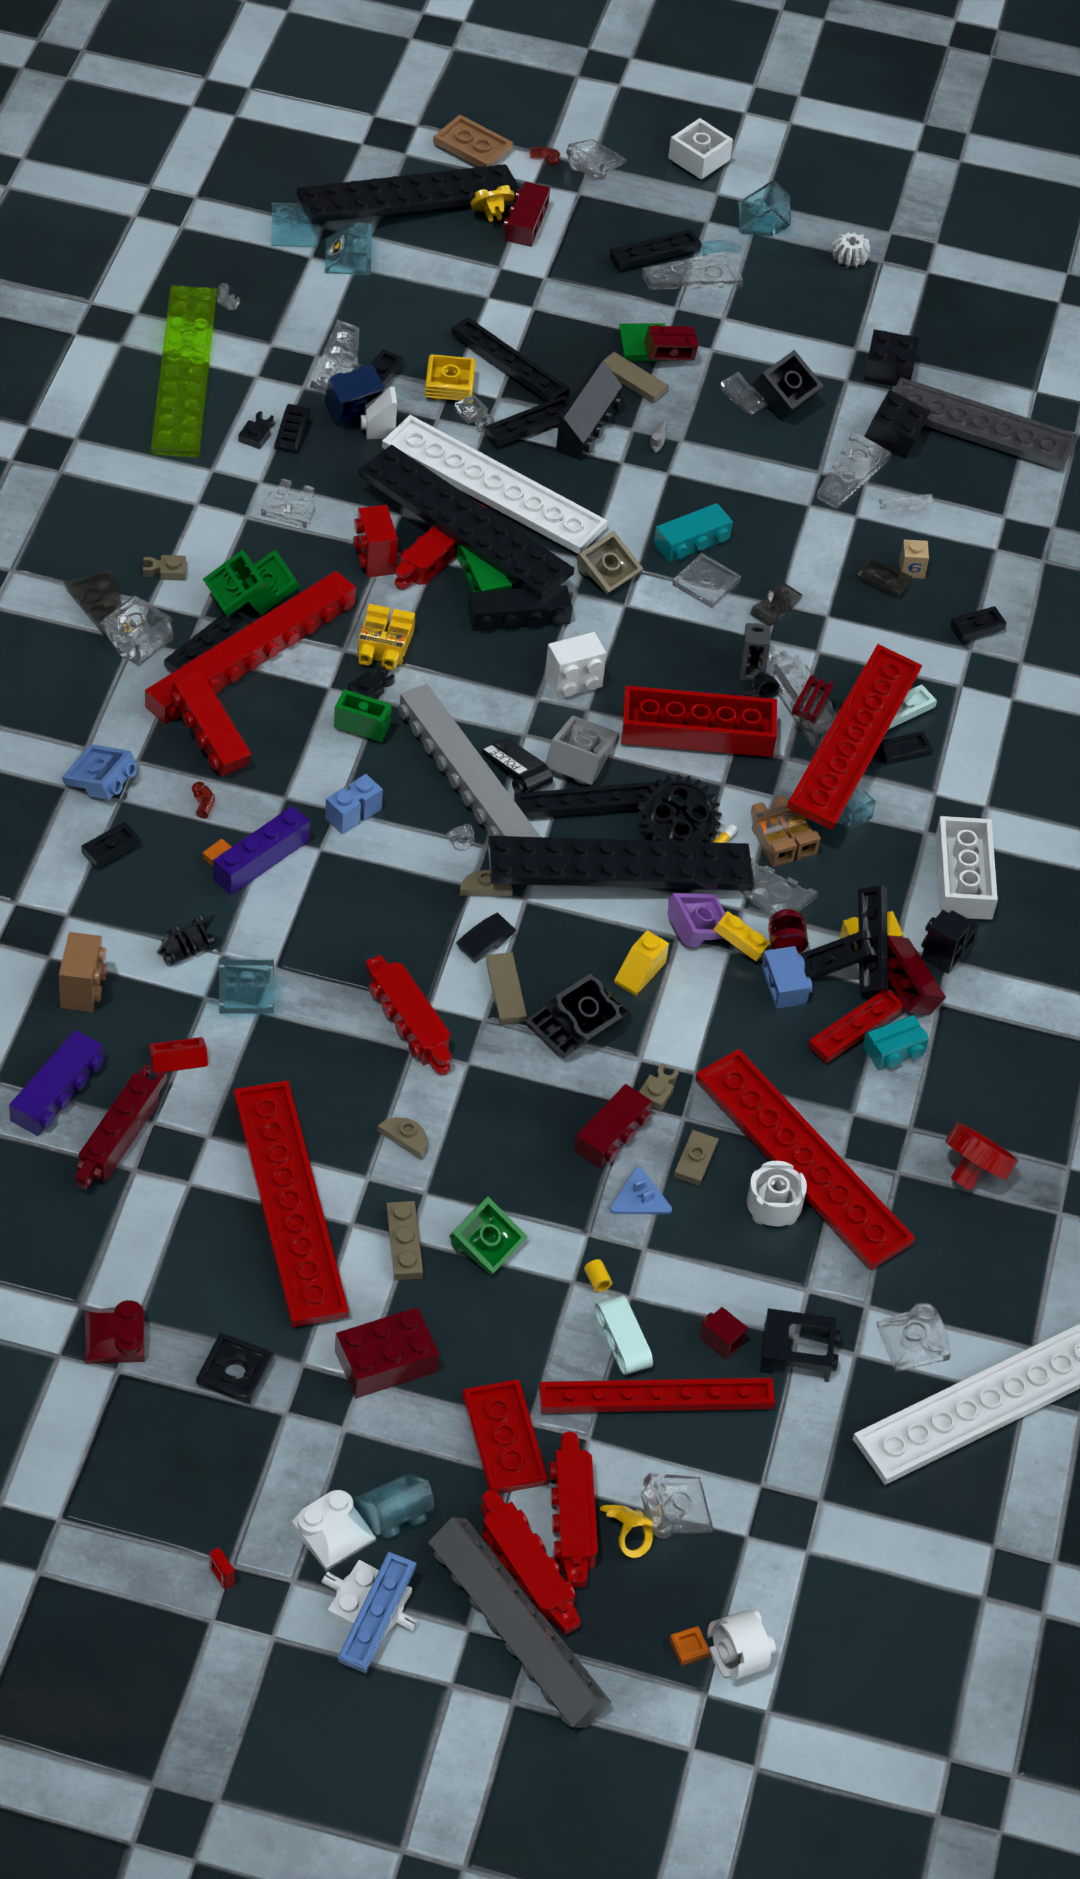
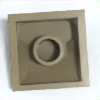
[576,531,643,594]

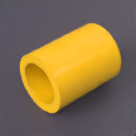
[584,1259,613,1292]

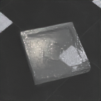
[672,553,741,608]

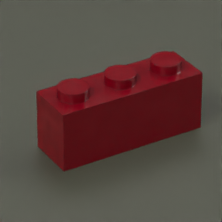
[503,182,551,247]
[887,935,946,1015]
[574,1083,652,1169]

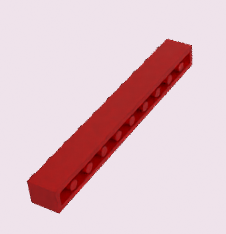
[145,571,356,724]

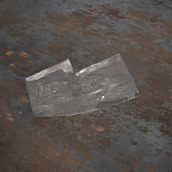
[719,372,768,415]

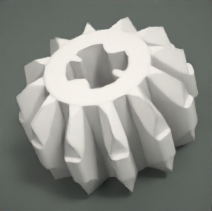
[832,231,870,268]

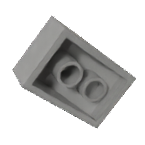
[545,715,619,785]

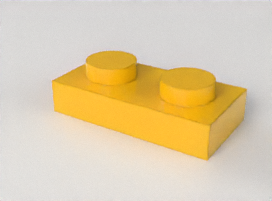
[713,911,770,961]

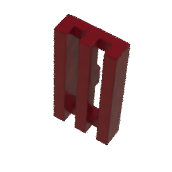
[792,675,834,723]

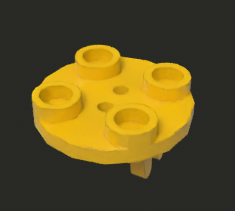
[470,185,515,223]

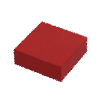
[209,1547,235,1590]

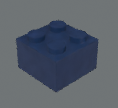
[324,364,384,425]

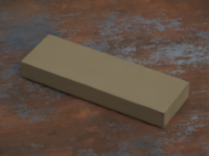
[603,352,669,403]
[486,952,527,1025]

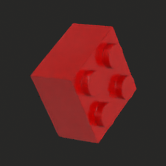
[353,505,398,578]

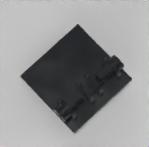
[157,915,215,965]

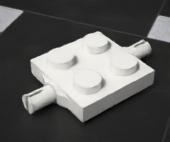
[322,1560,418,1642]

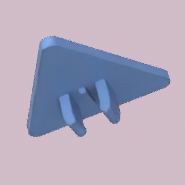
[610,1167,672,1214]

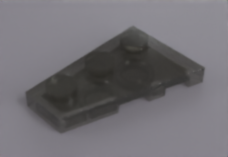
[64,570,125,636]

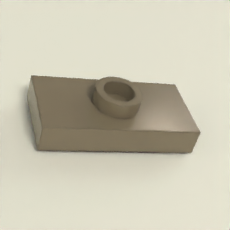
[674,1130,719,1186]

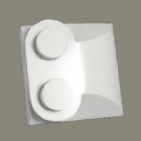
[292,1490,376,1571]

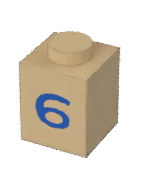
[899,540,929,579]

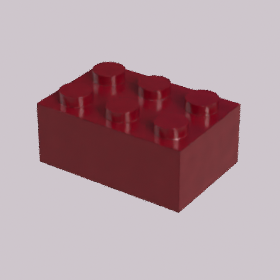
[335,1307,439,1399]

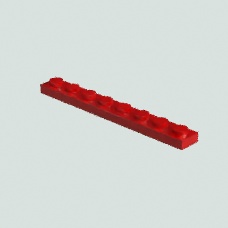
[539,1378,775,1413]

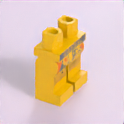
[357,604,416,671]

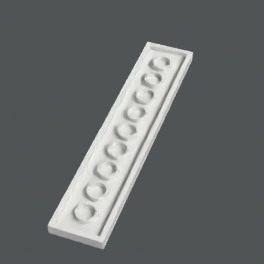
[382,415,607,554]
[853,1324,1080,1485]

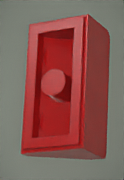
[148,1037,208,1073]

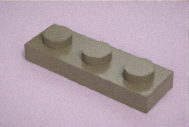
[386,1201,423,1281]

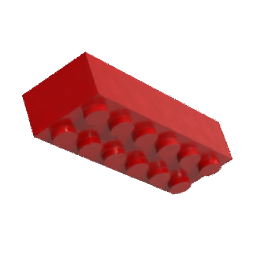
[621,686,777,757]

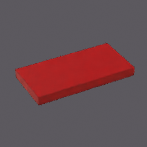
[462,1379,548,1494]

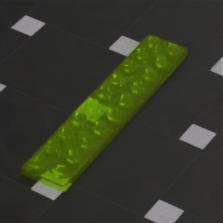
[151,285,217,457]

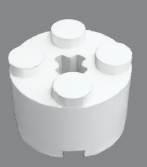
[747,1161,807,1226]
[708,1609,776,1681]

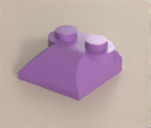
[667,893,725,947]

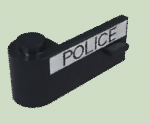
[482,737,553,793]

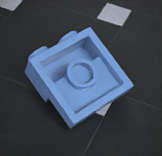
[62,744,137,800]

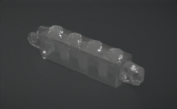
[770,649,837,749]

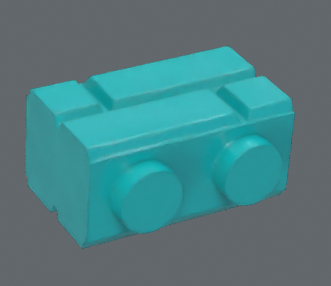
[863,1015,929,1070]

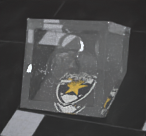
[100,595,173,666]

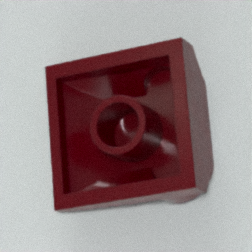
[85,1300,144,1364]

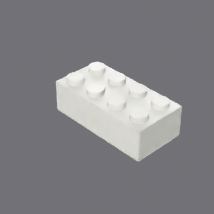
[935,816,998,920]

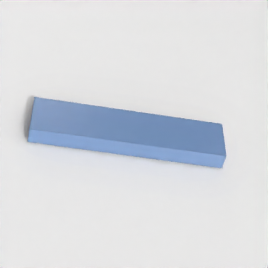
[337,1551,416,1673]

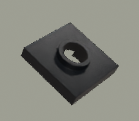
[196,1332,274,1404]

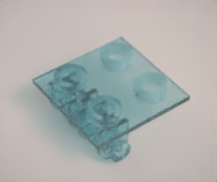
[271,203,317,247]

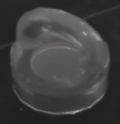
[447,824,475,851]

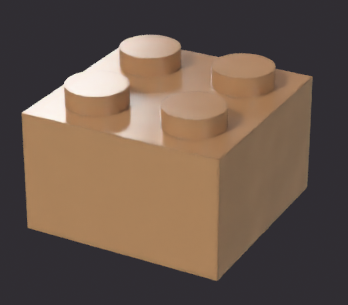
[59,932,107,1012]

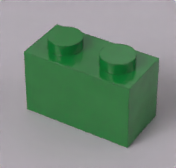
[334,689,392,742]

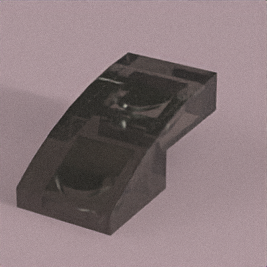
[750,582,802,626]

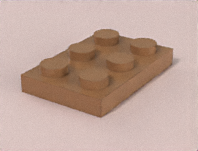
[433,115,513,167]

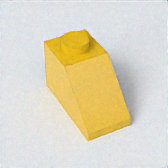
[614,930,669,996]

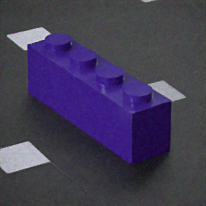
[213,806,310,895]
[9,1030,104,1136]

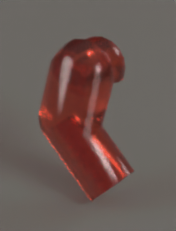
[529,147,561,165]
[191,782,215,819]

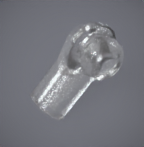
[217,283,240,311]

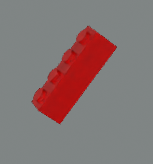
[170,670,251,777]

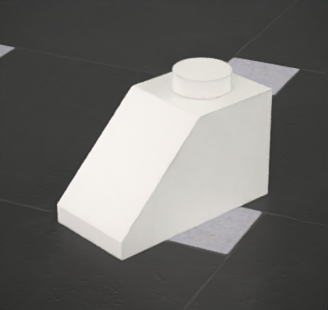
[360,387,397,439]

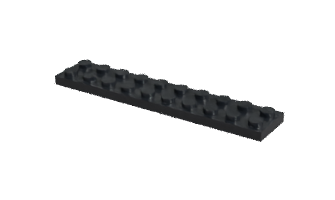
[296,164,521,224]
[359,444,574,600]
[488,836,754,891]

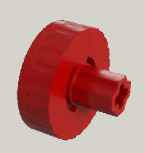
[945,1122,1019,1190]

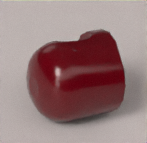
[768,909,809,954]

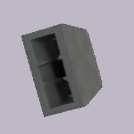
[739,623,770,681]

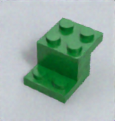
[203,549,301,616]

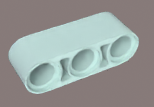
[595,1295,653,1375]

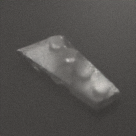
[816,431,891,509]

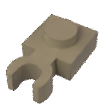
[143,555,186,581]
[639,1063,679,1111]

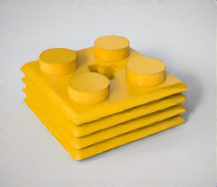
[425,354,476,402]

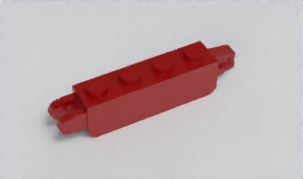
[394,501,486,590]
[366,955,451,1075]
[549,1430,598,1587]
[481,1490,581,1635]

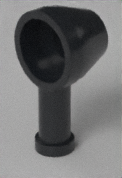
[732,672,780,699]

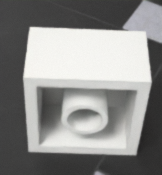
[668,118,733,180]
[545,632,607,699]

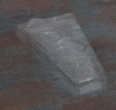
[642,251,743,290]
[310,320,360,393]
[739,857,818,917]

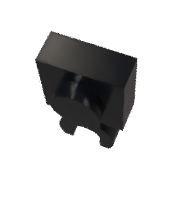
[238,411,274,449]
[348,666,395,699]

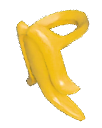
[600,1505,653,1558]

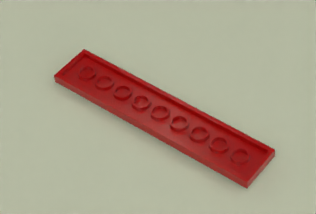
[786,644,923,830]
[695,1049,915,1270]
[234,1080,349,1328]

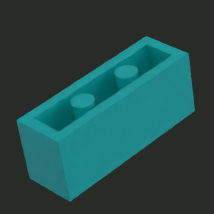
[654,503,733,562]

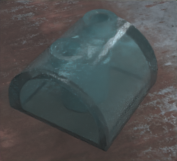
[219,958,274,1014]
[355,1473,434,1538]

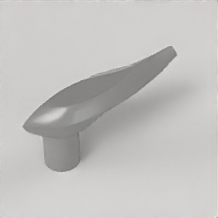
[650,421,667,453]

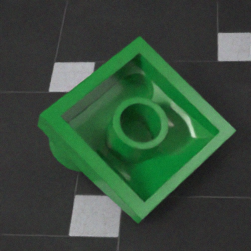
[449,1196,528,1275]

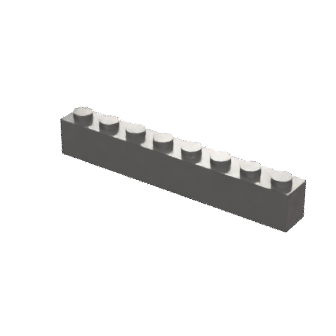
[428,1517,611,1728]

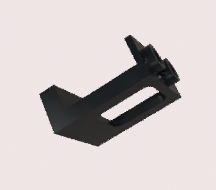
[760,1308,841,1382]

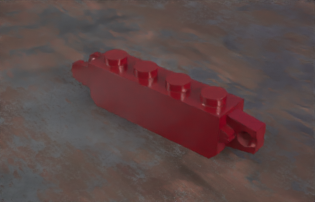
[75,1064,168,1190]

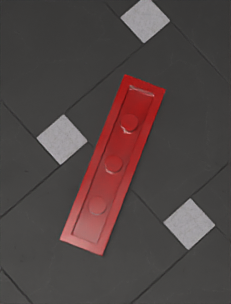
[808,989,905,1064]

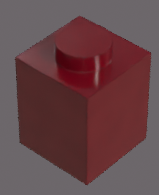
[700,1307,748,1360]

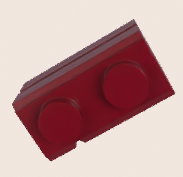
[644,325,699,361]

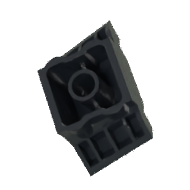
[525,973,631,1058]

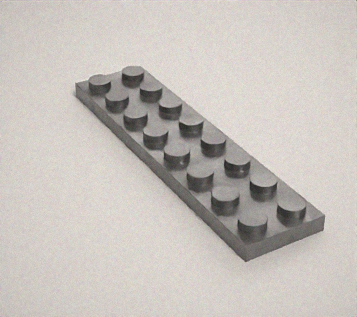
[894,377,1078,471]

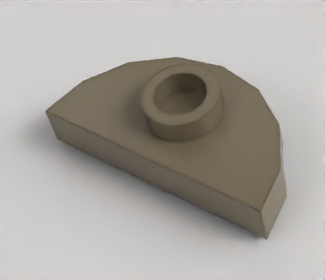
[459,870,513,897]
[377,1117,427,1160]

